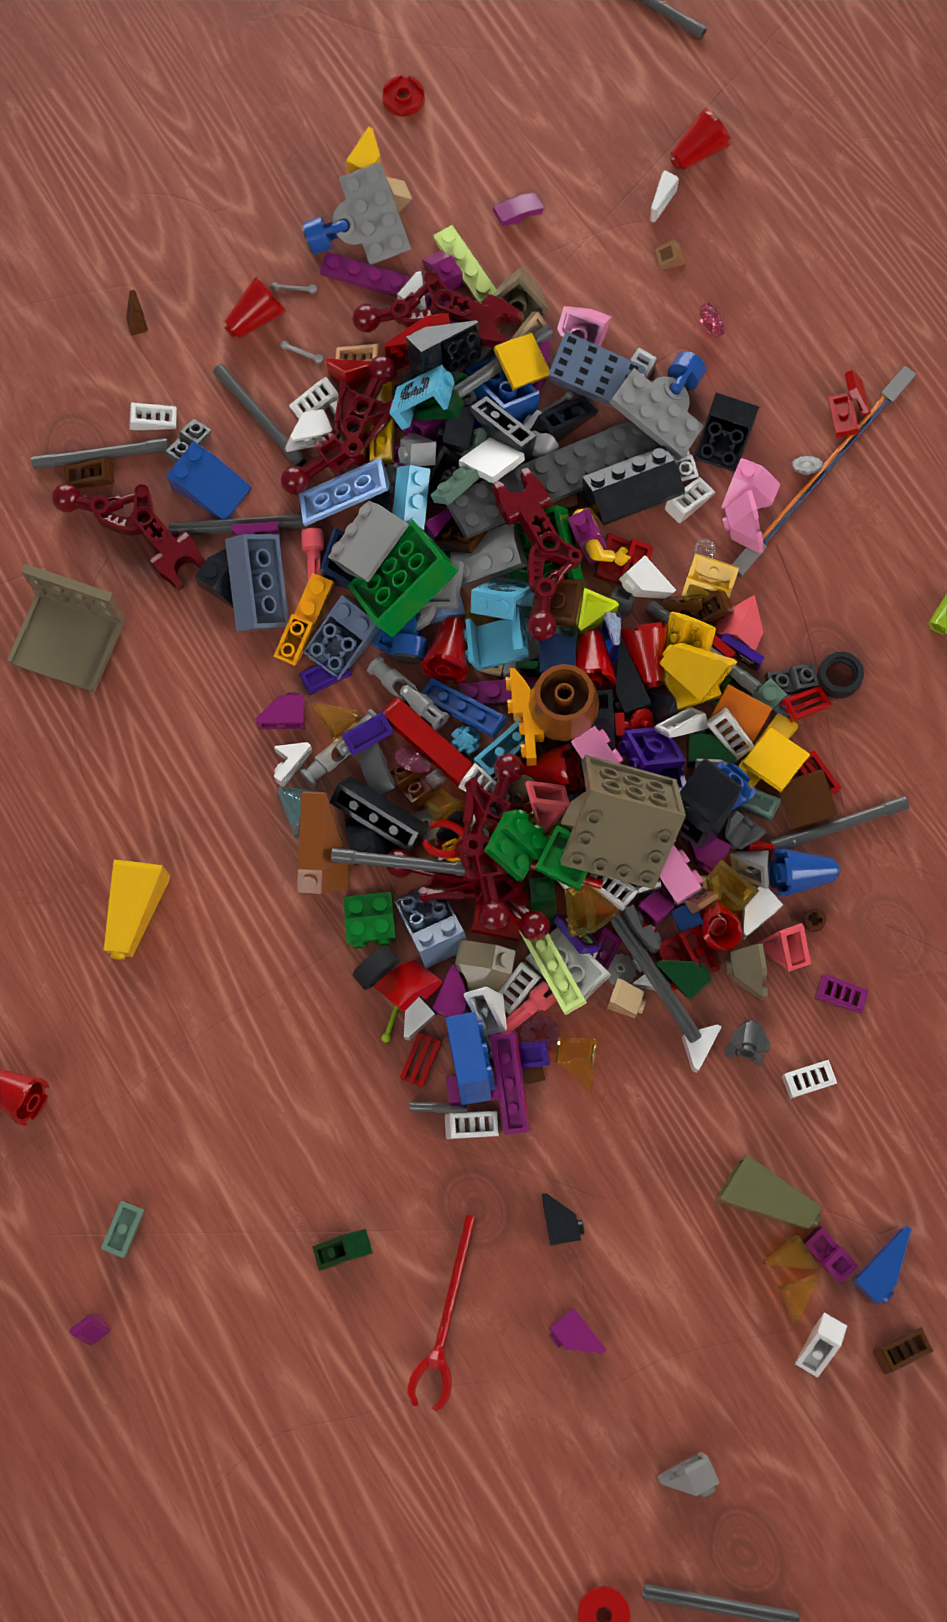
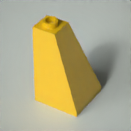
[104,859,170,960]

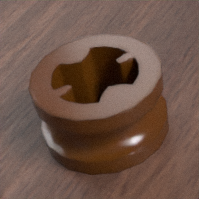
[803,909,826,932]

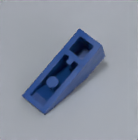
[851,1226,911,1304]

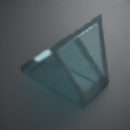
[277,787,311,838]

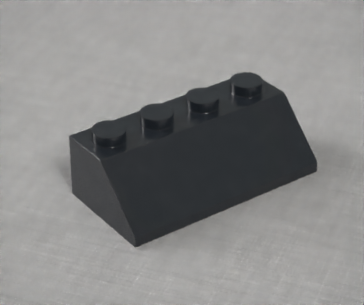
[582,446,685,525]

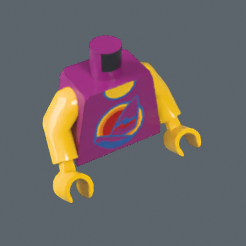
[568,508,631,566]

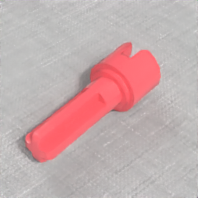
[301,528,325,581]
[498,980,557,1034]

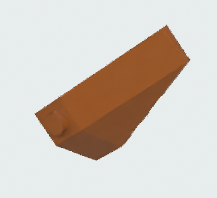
[297,791,349,894]

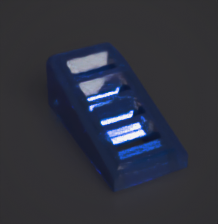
[601,612,622,662]

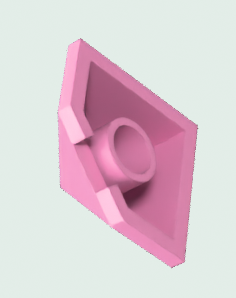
[557,306,611,347]
[721,458,781,509]
[722,490,764,553]

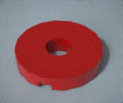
[382,75,425,117]
[577,1586,631,1622]

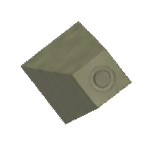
[715,1155,822,1230]

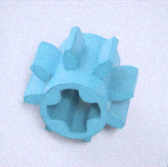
[451,725,481,755]

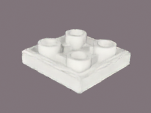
[459,438,525,483]

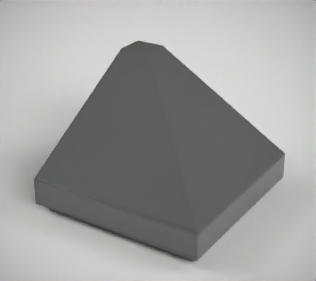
[610,585,636,616]

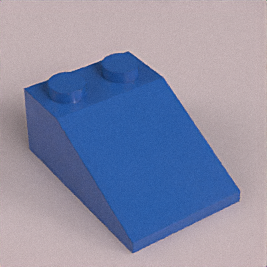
[463,356,540,421]
[166,441,252,520]

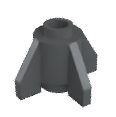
[724,808,767,851]
[725,1020,771,1066]

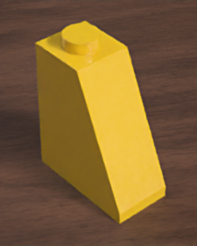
[659,643,737,701]

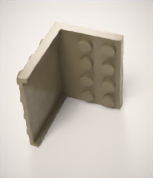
[7,564,126,693]
[560,754,686,889]

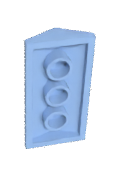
[299,458,390,526]

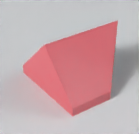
[715,595,764,651]
[525,781,570,835]
[751,923,811,972]

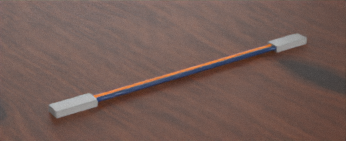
[732,366,916,577]

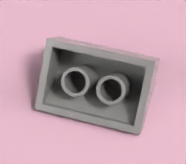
[328,501,409,582]
[450,524,528,589]

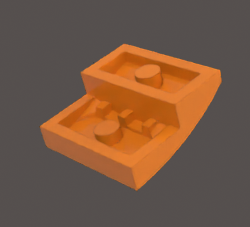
[708,684,772,746]

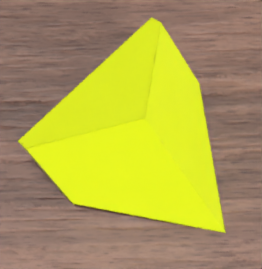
[578,588,619,636]

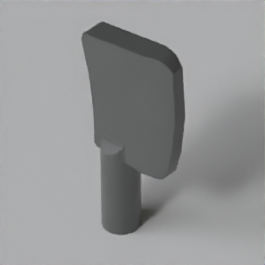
[410,1102,467,1113]

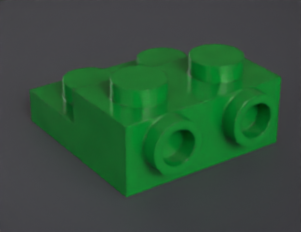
[484,809,549,881]
[534,825,588,891]
[343,892,396,949]

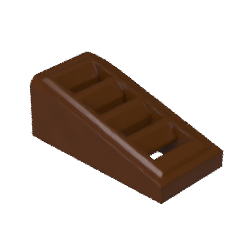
[126,290,148,335]
[64,458,114,488]
[680,590,734,624]
[873,1327,934,1374]

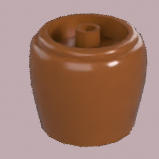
[529,664,599,741]

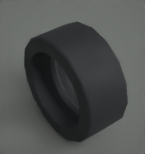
[817,651,864,699]
[352,945,399,990]

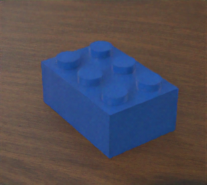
[445,1012,495,1105]

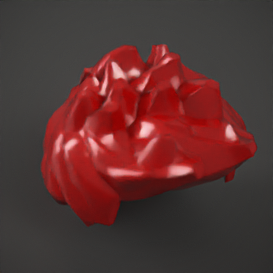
[701,901,743,951]

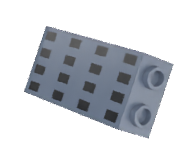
[548,332,646,409]

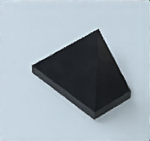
[646,684,678,726]

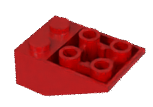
[384,313,450,369]

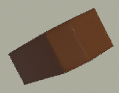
[522,1066,545,1084]

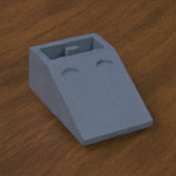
[303,595,382,680]
[394,890,467,969]

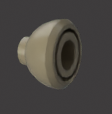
[508,774,535,806]

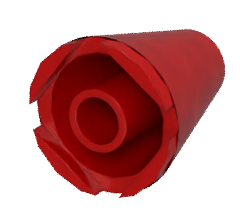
[670,108,732,170]
[224,277,286,339]
[421,616,468,683]
[620,622,667,689]
[575,629,616,691]
[523,744,581,792]
[0,1069,49,1126]

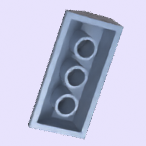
[225,534,289,632]

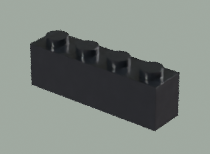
[330,776,429,853]

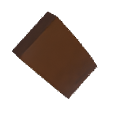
[390,761,435,809]

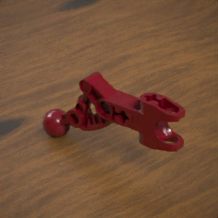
[352,271,524,348]
[492,468,583,641]
[52,483,205,591]

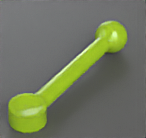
[381,1005,399,1043]

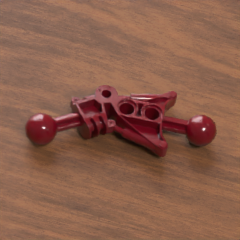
[281,355,397,495]
[454,753,532,931]
[386,839,550,941]

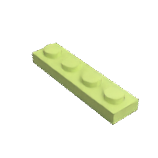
[433,225,496,303]
[519,931,587,1015]

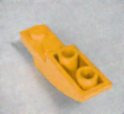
[273,573,335,666]
[505,668,544,766]

